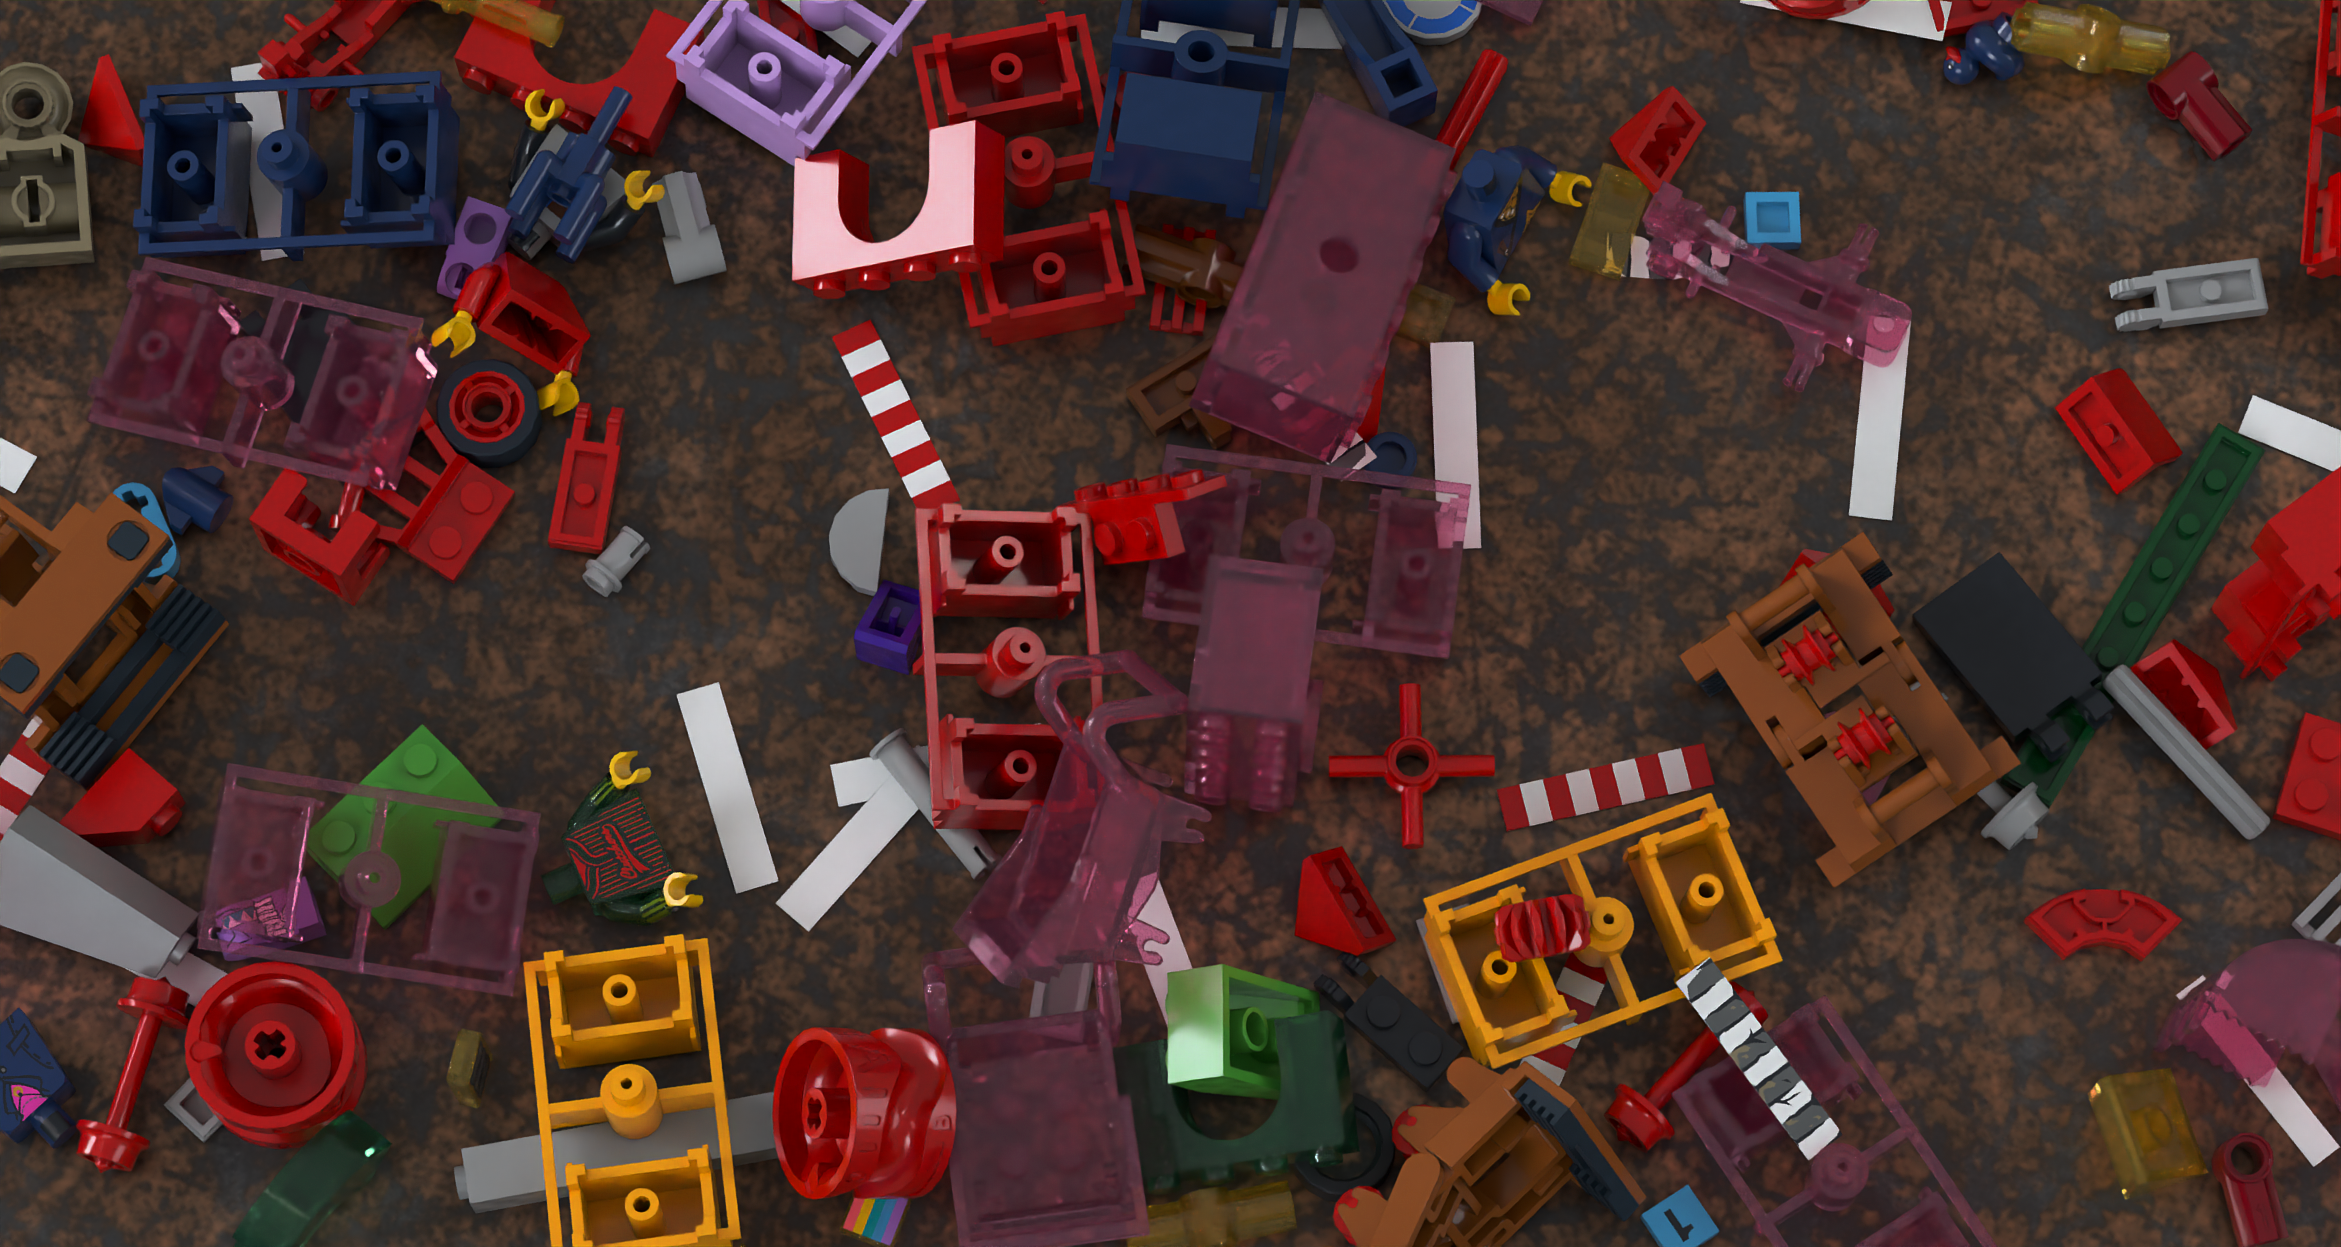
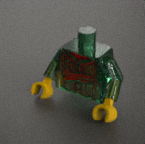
[541,750,703,926]

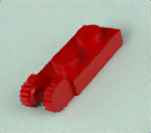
[548,402,625,555]

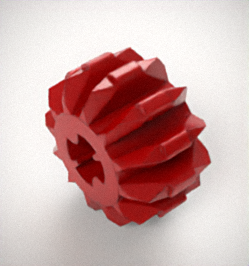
[1494,894,1592,963]

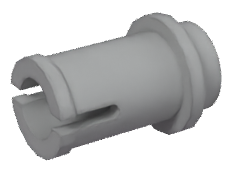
[582,526,651,597]

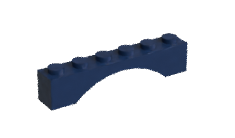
[1317,0,1438,134]

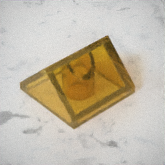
[2088,1068,2208,1200]

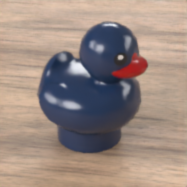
[1943,12,2033,85]

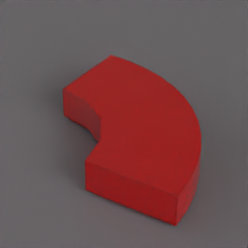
[2023,888,2182,962]

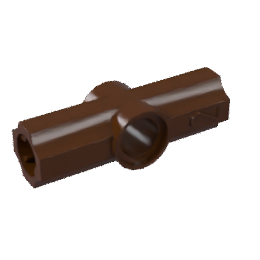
[1122,223,1290,323]

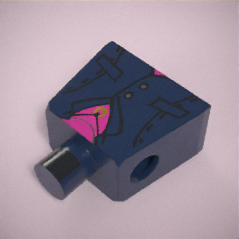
[0,1008,77,1149]

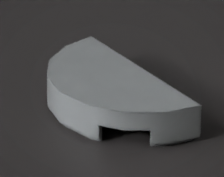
[829,488,890,596]

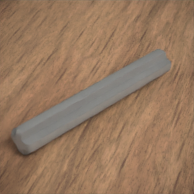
[2102,664,2270,840]

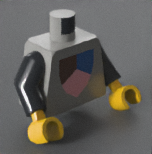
[507,89,665,260]

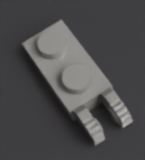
[2109,258,2269,332]

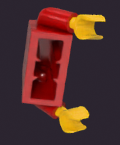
[431,252,591,417]

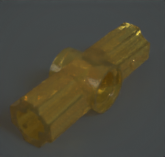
[2010,2,2171,75]
[1121,1180,1297,1247]

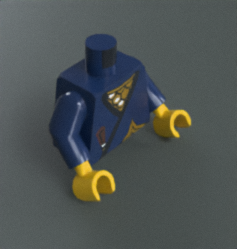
[1443,145,1592,316]

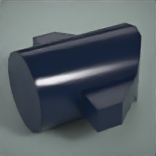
[162,466,234,535]

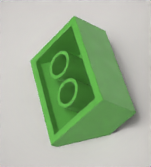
[300,724,505,930]

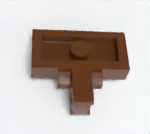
[1126,333,1247,451]

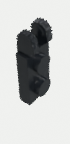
[1313,951,1464,1092]

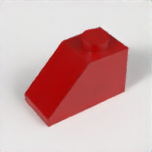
[59,748,186,847]

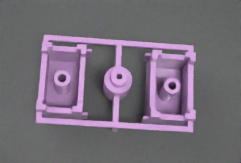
[666,0,927,167]

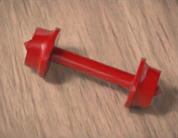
[76,976,190,1173]
[1604,980,1768,1153]

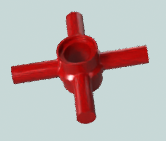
[1328,683,1495,849]

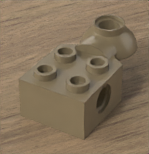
[0,62,95,269]

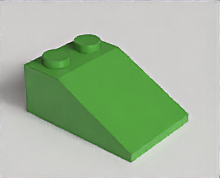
[1165,964,1321,1103]

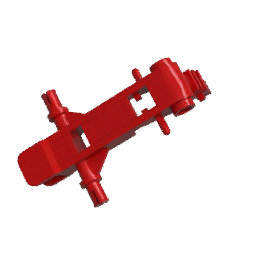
[257,0,483,112]

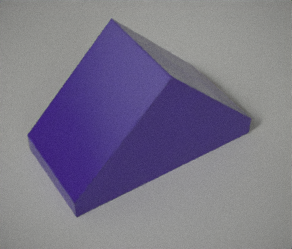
[854,579,922,675]

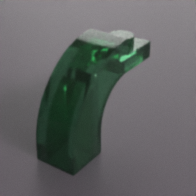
[232,1109,392,1247]

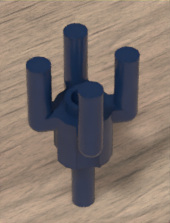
[505,86,633,264]

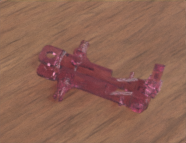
[1642,180,1912,392]

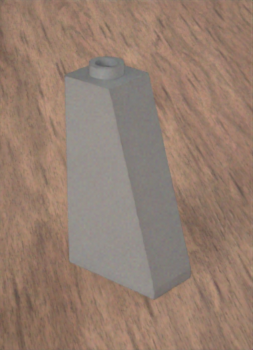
[0,805,199,978]

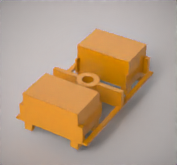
[1423,793,1783,1070]
[523,934,741,1247]

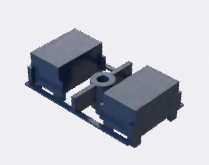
[1089,0,1300,219]
[133,71,460,262]

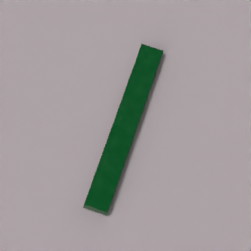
[2000,423,2266,809]

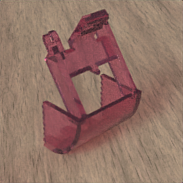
[2153,939,2341,1112]

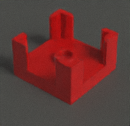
[249,465,391,606]

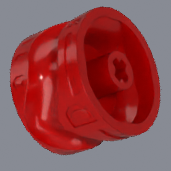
[185,961,368,1149]
[772,1027,957,1200]

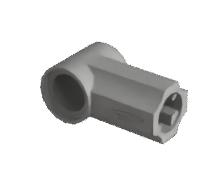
[652,171,727,284]

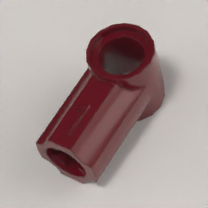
[2146,51,2252,162]
[2211,1133,2289,1247]

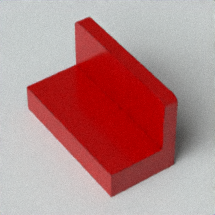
[2055,368,2183,495]

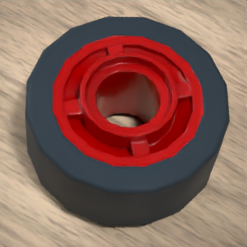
[436,359,542,468]

